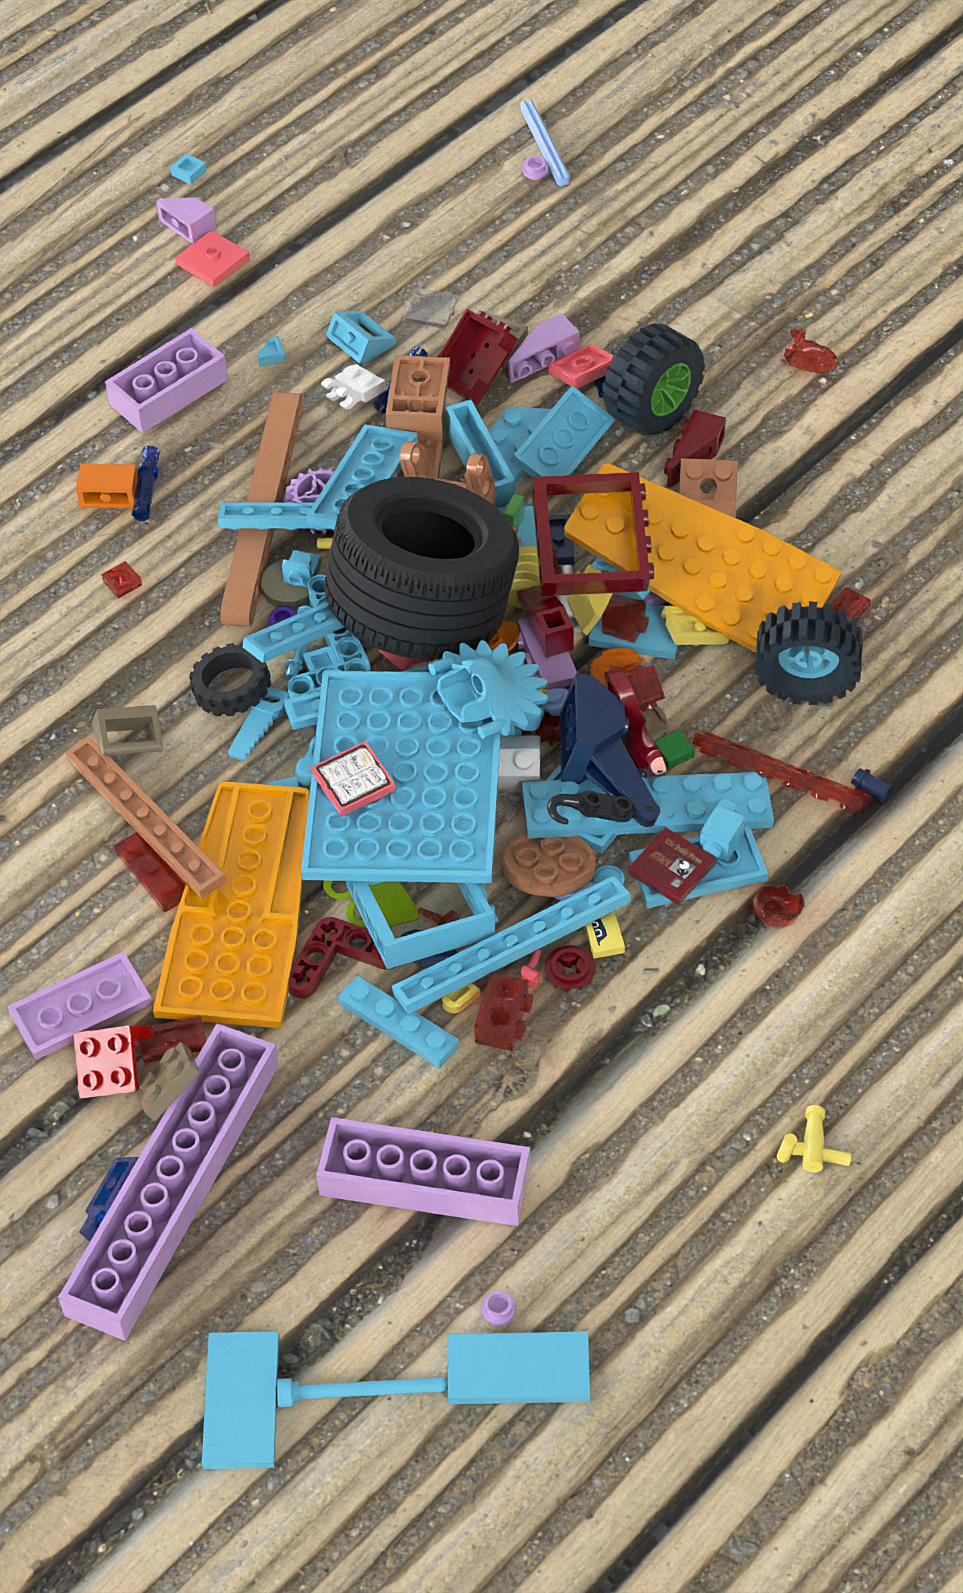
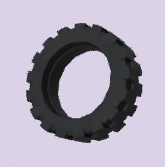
[189,643,271,716]

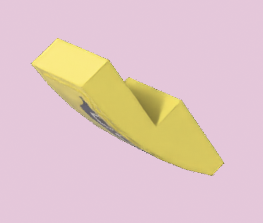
[583,911,625,959]

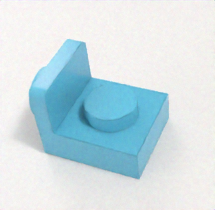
[282,550,322,587]

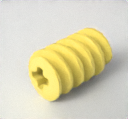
[507,546,540,609]

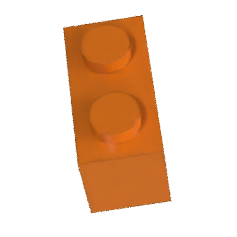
[76,463,139,508]

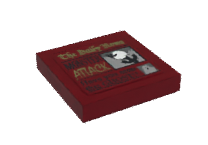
[628,827,716,905]

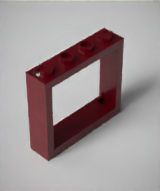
[532,472,654,596]

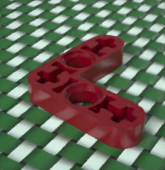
[288,917,395,998]

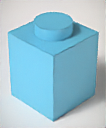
[699,805,745,862]

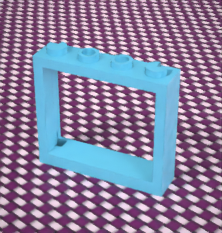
[346,881,499,969]

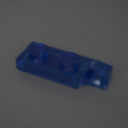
[79,1157,139,1242]

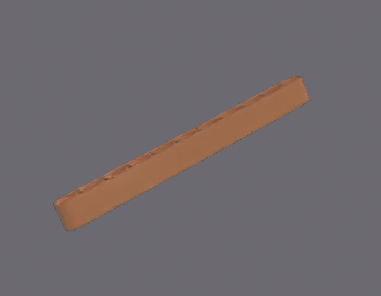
[221,392,303,627]

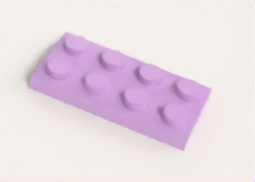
[7,951,153,1060]

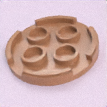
[502,833,596,897]

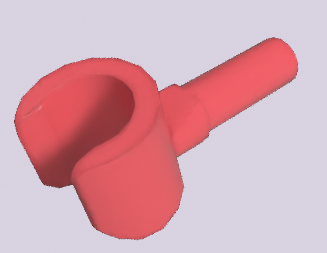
[520,949,542,989]

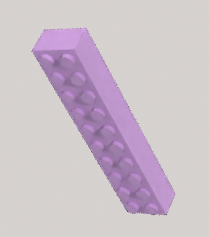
[58,1023,279,1341]

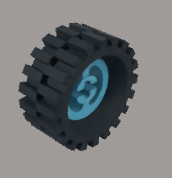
[755,601,863,705]

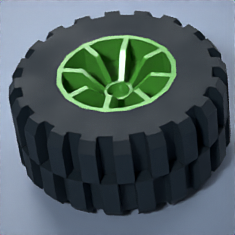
[602,323,705,436]

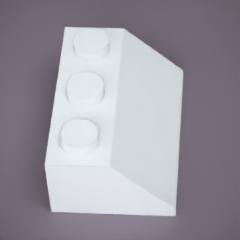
[498,736,540,793]

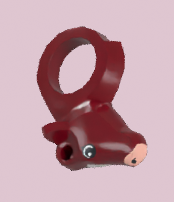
[604,666,666,779]

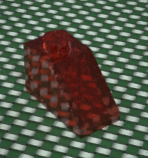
[621,662,665,712]

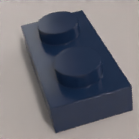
[549,514,575,565]

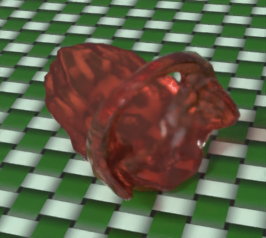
[781,328,838,373]

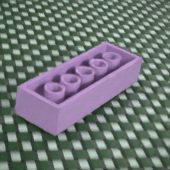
[316,1117,531,1226]

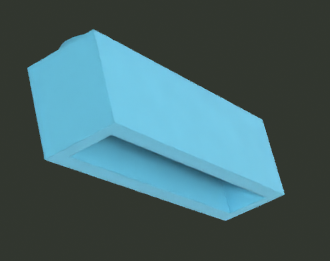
[444,400,515,507]

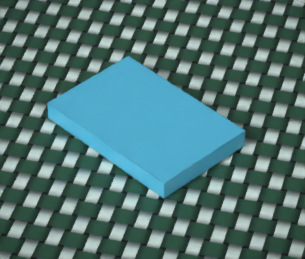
[589,597,679,660]

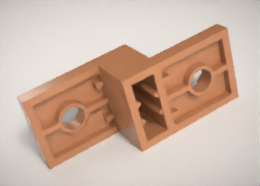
[385,355,451,478]
[679,458,738,518]

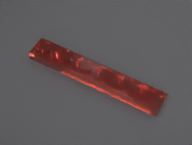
[692,730,871,812]

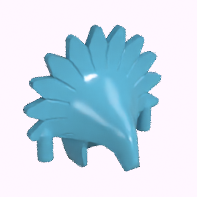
[429,640,548,739]

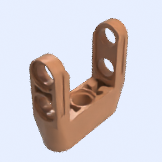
[400,441,496,507]

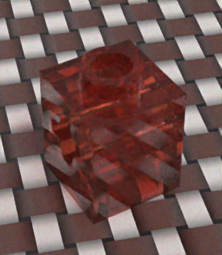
[602,593,649,643]

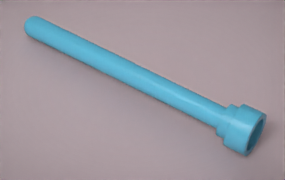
[277,1377,448,1408]

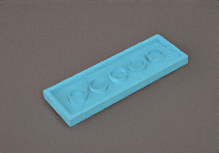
[306,425,418,529]

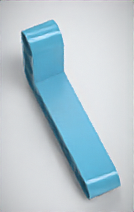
[288,574,371,698]

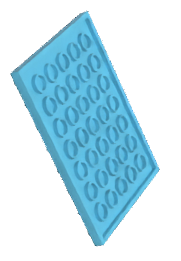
[301,671,501,883]

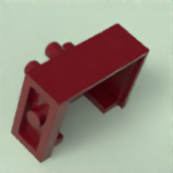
[438,309,518,405]

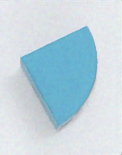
[258,336,286,367]

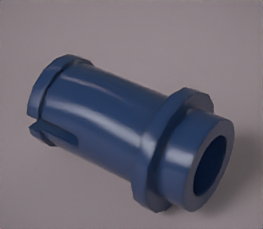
[851,768,893,802]

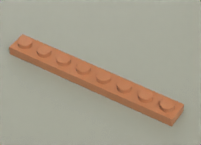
[65,736,227,899]

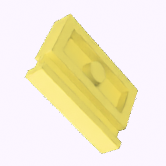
[661,606,729,645]

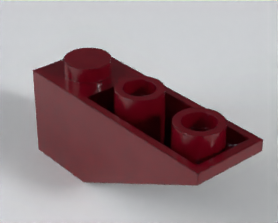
[664,410,726,488]
[516,585,574,658]

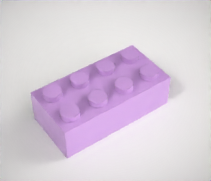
[105,328,228,433]

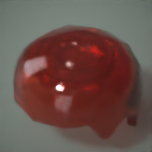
[753,885,805,929]

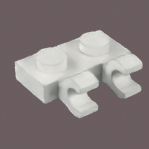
[321,364,388,410]

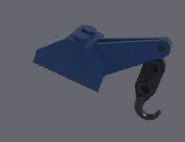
[547,673,660,827]

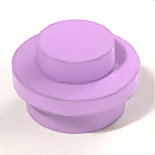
[523,156,548,180]
[481,1291,516,1326]

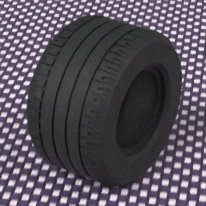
[324,477,519,660]

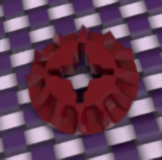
[545,945,596,992]

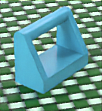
[326,311,397,364]

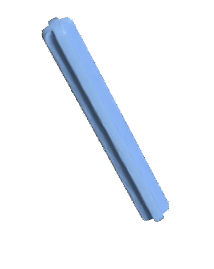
[520,99,571,187]

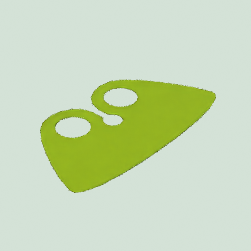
[323,880,418,927]

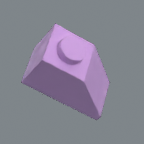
[156,197,216,244]

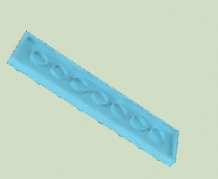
[521,772,774,838]

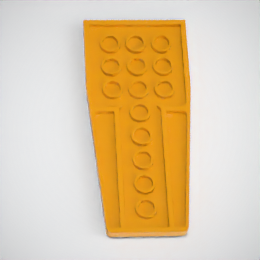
[564,463,842,653]
[153,782,310,1029]

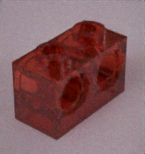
[474,973,534,1051]

